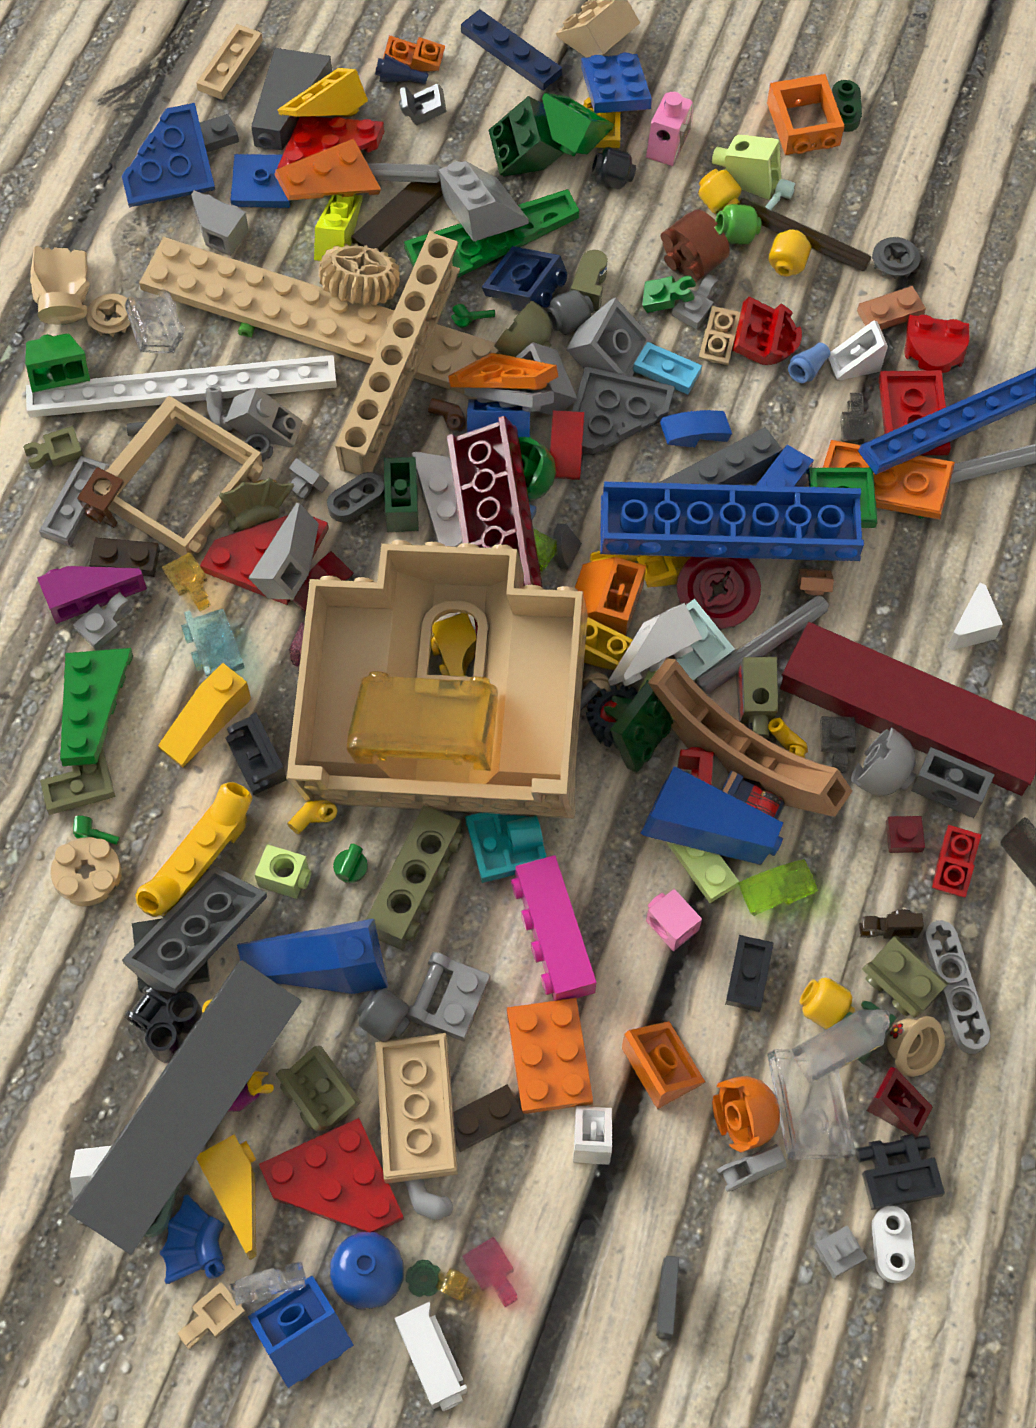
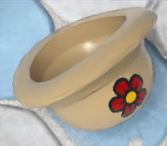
[887,1016,945,1077]

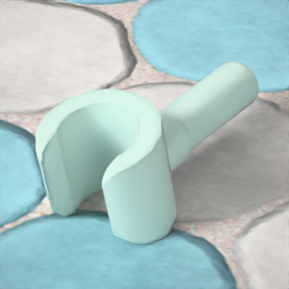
[765,179,795,210]

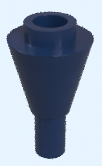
[375,53,428,85]

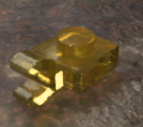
[162,552,211,611]

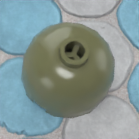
[494,301,552,357]

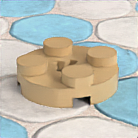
[50,837,122,906]

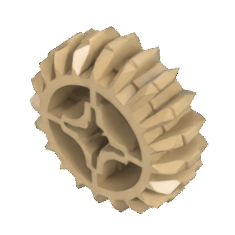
[319,244,400,306]

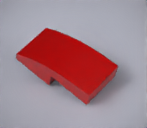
[550,410,585,480]
[932,825,982,898]

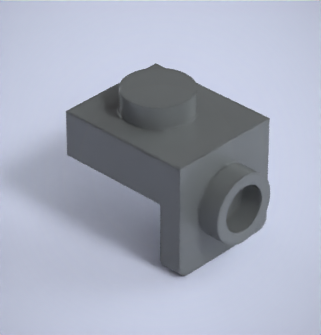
[399,83,447,125]

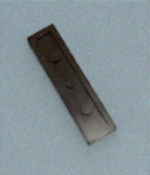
[351,181,443,252]

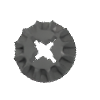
[872,237,920,279]

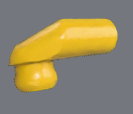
[768,718,808,758]

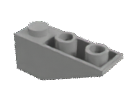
[248,503,319,600]

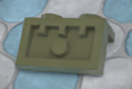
[862,935,949,1018]

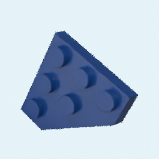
[122,103,215,208]

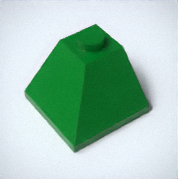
[542,93,615,157]

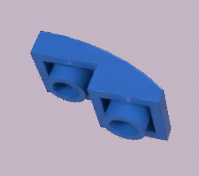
[660,410,732,448]

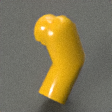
[287,800,338,835]

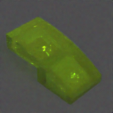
[738,859,819,916]

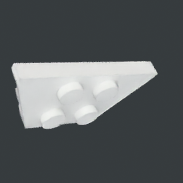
[412,452,463,547]

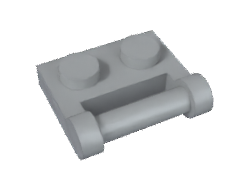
[406,952,490,1041]

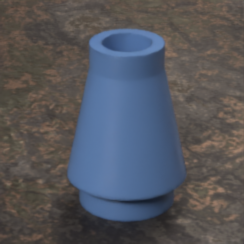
[788,343,831,383]

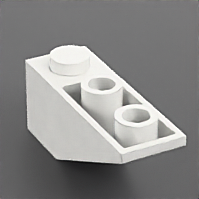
[608,603,702,686]

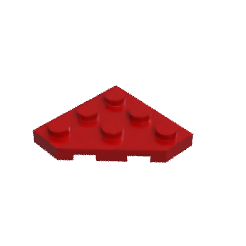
[277,116,385,169]
[200,515,329,605]
[259,1118,404,1232]

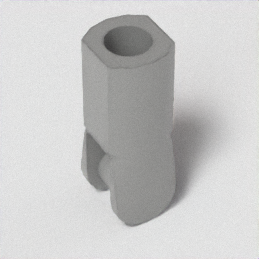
[717,1144,787,1192]

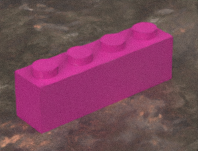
[511,855,597,1001]

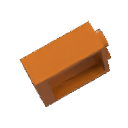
[767,74,845,155]

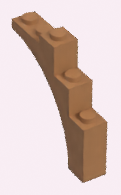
[648,658,853,817]

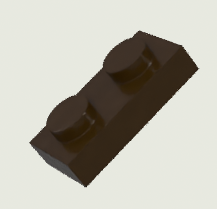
[89,537,160,577]
[453,1084,524,1152]

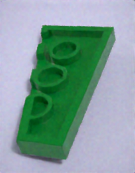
[60,648,133,767]

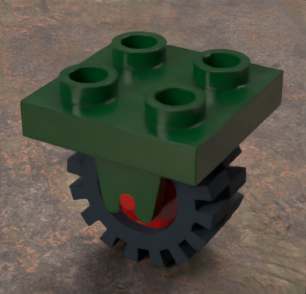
[586,680,673,773]

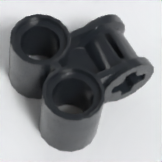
[124,986,203,1063]

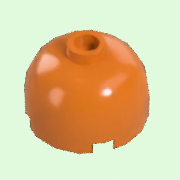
[712,1076,781,1152]

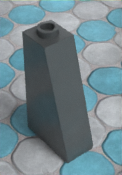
[251,48,332,150]

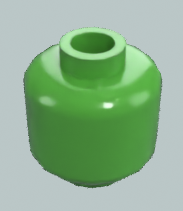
[715,204,761,244]

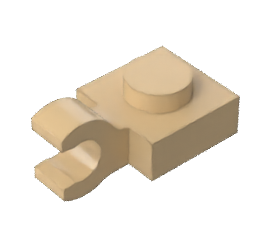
[177,1282,246,1350]

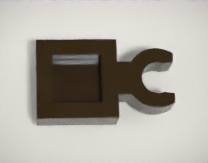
[859,909,924,939]

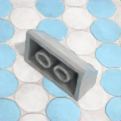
[438,161,529,242]

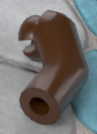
[428,398,466,433]

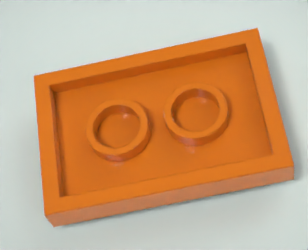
[507,998,593,1114]

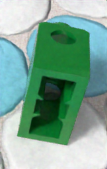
[25,334,90,393]

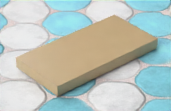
[375,1033,458,1184]

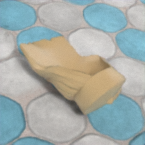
[30,246,90,325]

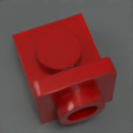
[677,747,714,785]

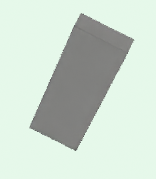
[39,456,110,547]

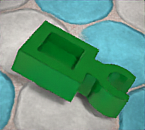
[642,276,696,313]

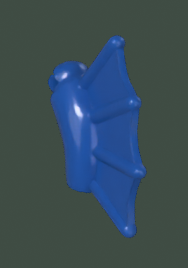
[160,1195,225,1284]

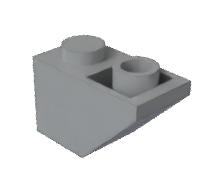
[191,190,249,256]
[225,387,303,448]

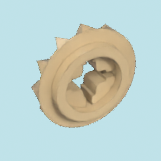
[86,294,136,337]

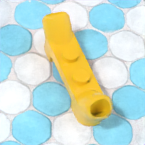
[135,782,252,917]

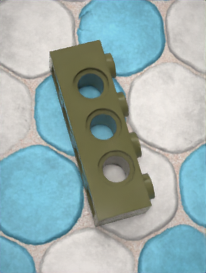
[366,805,465,951]

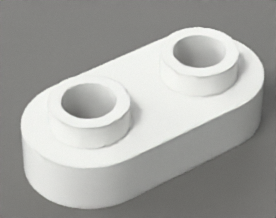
[872,1206,915,1283]

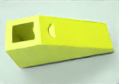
[314,194,363,261]

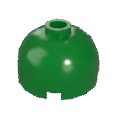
[518,437,556,502]

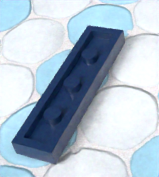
[461,9,562,91]

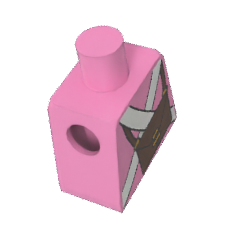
[646,92,693,166]

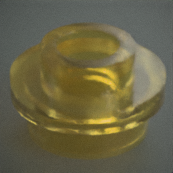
[436,1268,473,1301]

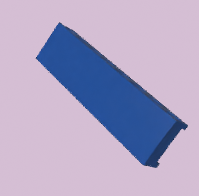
[600,481,864,561]

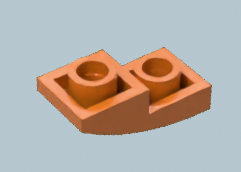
[383,35,445,71]

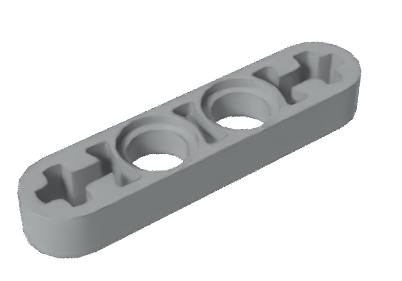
[923,920,990,1054]

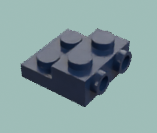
[482,246,567,311]

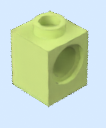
[255,844,311,899]

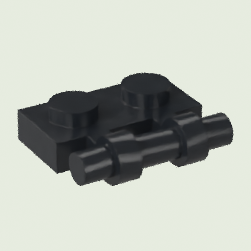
[856,1134,945,1210]

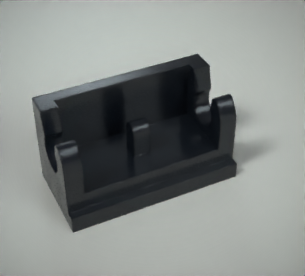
[225,712,287,795]

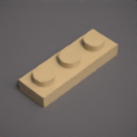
[196,24,263,100]

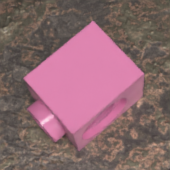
[646,889,702,951]

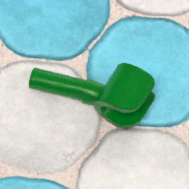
[451,304,495,328]
[73,816,120,845]

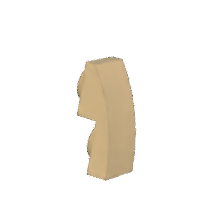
[699,306,741,365]

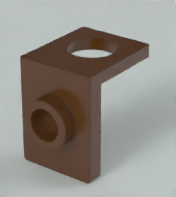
[77,467,124,528]

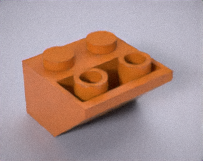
[575,557,646,636]

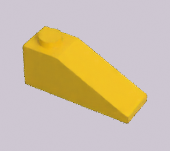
[277,68,368,117]
[158,663,251,768]
[196,1134,257,1260]

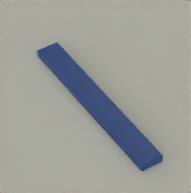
[858,368,1036,475]

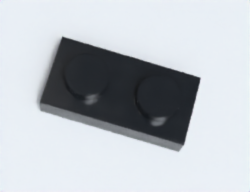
[725,935,774,1012]

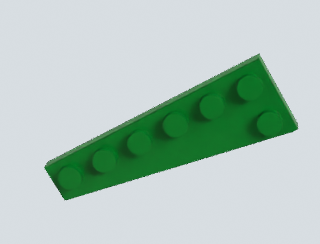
[404,189,580,278]

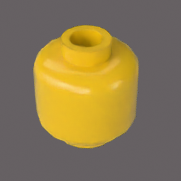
[698,169,742,214]
[768,230,811,276]
[799,977,855,1030]

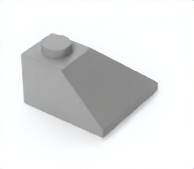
[566,298,653,377]

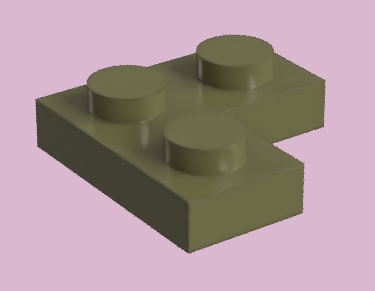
[40,746,116,815]

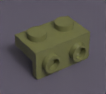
[276,1046,362,1131]

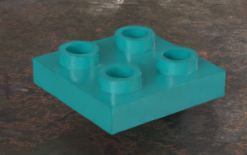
[465,813,547,883]

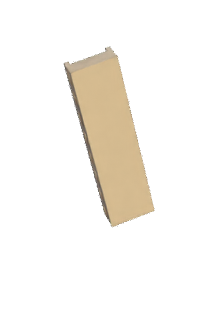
[335,231,460,475]

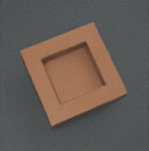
[798,569,834,595]

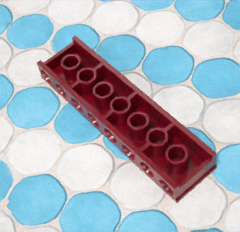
[447,416,543,636]
[780,621,1036,796]

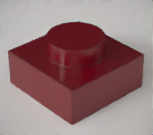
[886,816,925,853]

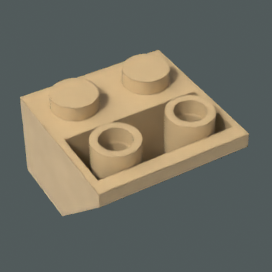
[556,0,640,57]

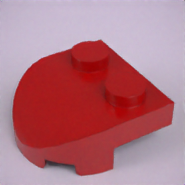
[732,296,802,365]
[904,315,969,373]

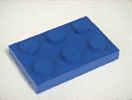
[581,52,652,113]

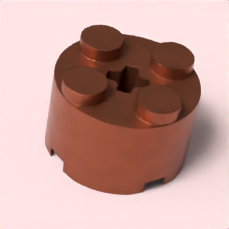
[660,209,730,283]

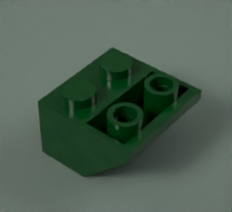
[488,96,564,177]

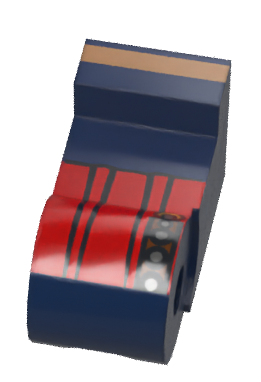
[721,771,785,820]

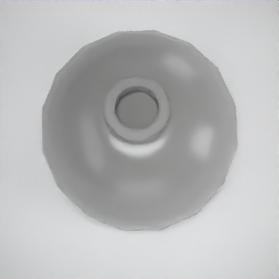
[851,728,916,796]

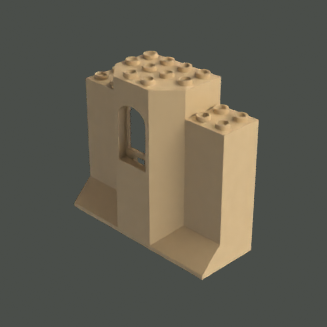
[286,540,588,819]

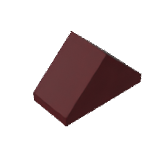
[292,551,354,613]
[866,1067,933,1137]

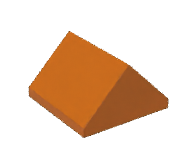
[622,1021,705,1109]

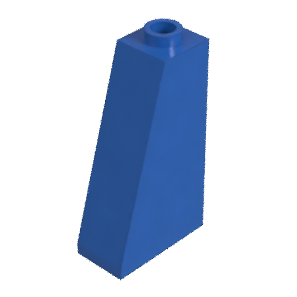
[640,766,783,865]

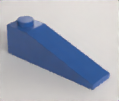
[237,919,388,994]

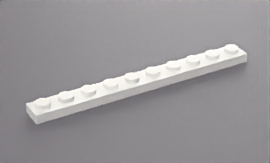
[26,355,337,418]

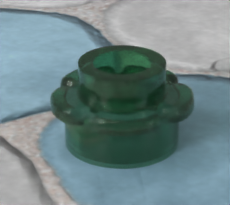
[405,1260,442,1297]

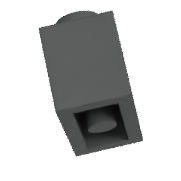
[911,747,994,818]

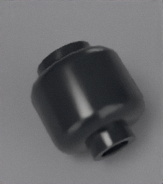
[591,147,636,190]

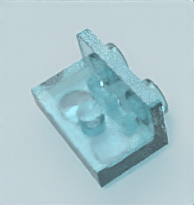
[181,608,245,679]

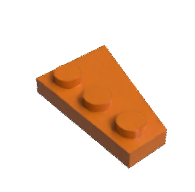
[274,139,381,200]
[448,353,559,390]

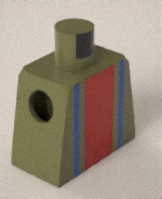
[736,657,778,738]

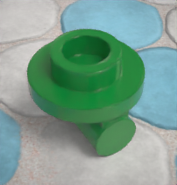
[333,844,368,883]

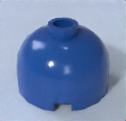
[330,1232,404,1310]

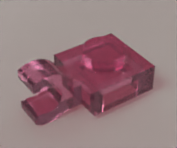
[462,1237,518,1308]

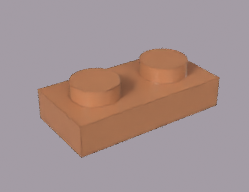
[857,286,926,330]

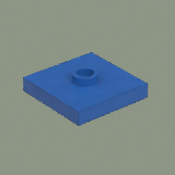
[230,154,291,208]

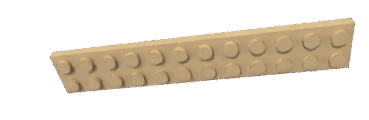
[139,237,500,398]

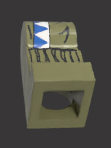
[570,250,608,312]

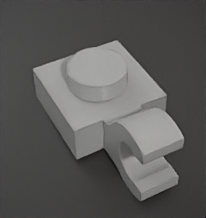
[672,274,718,330]
[73,593,132,651]

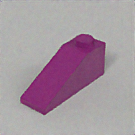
[37,566,147,624]

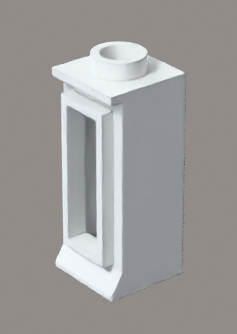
[395,1302,468,1411]

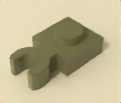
[23,426,83,469]

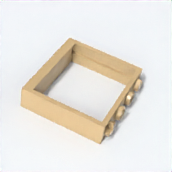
[94,395,263,560]

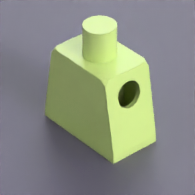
[712,135,781,200]

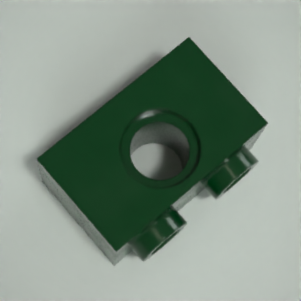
[384,457,419,532]

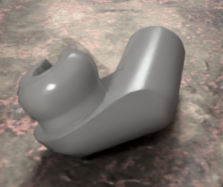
[206,386,233,431]
[405,1179,453,1220]

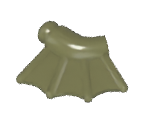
[219,478,294,533]

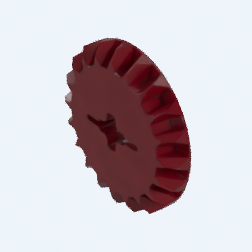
[677,557,761,630]

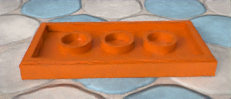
[823,440,955,520]

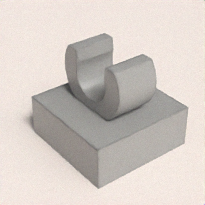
[289,458,329,499]
[814,1225,867,1279]

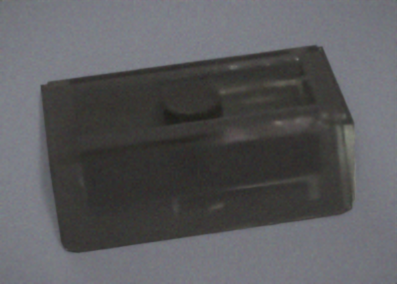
[1000,817,1036,888]

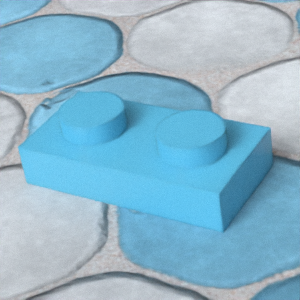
[633,342,702,395]

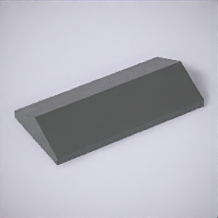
[122,866,267,993]

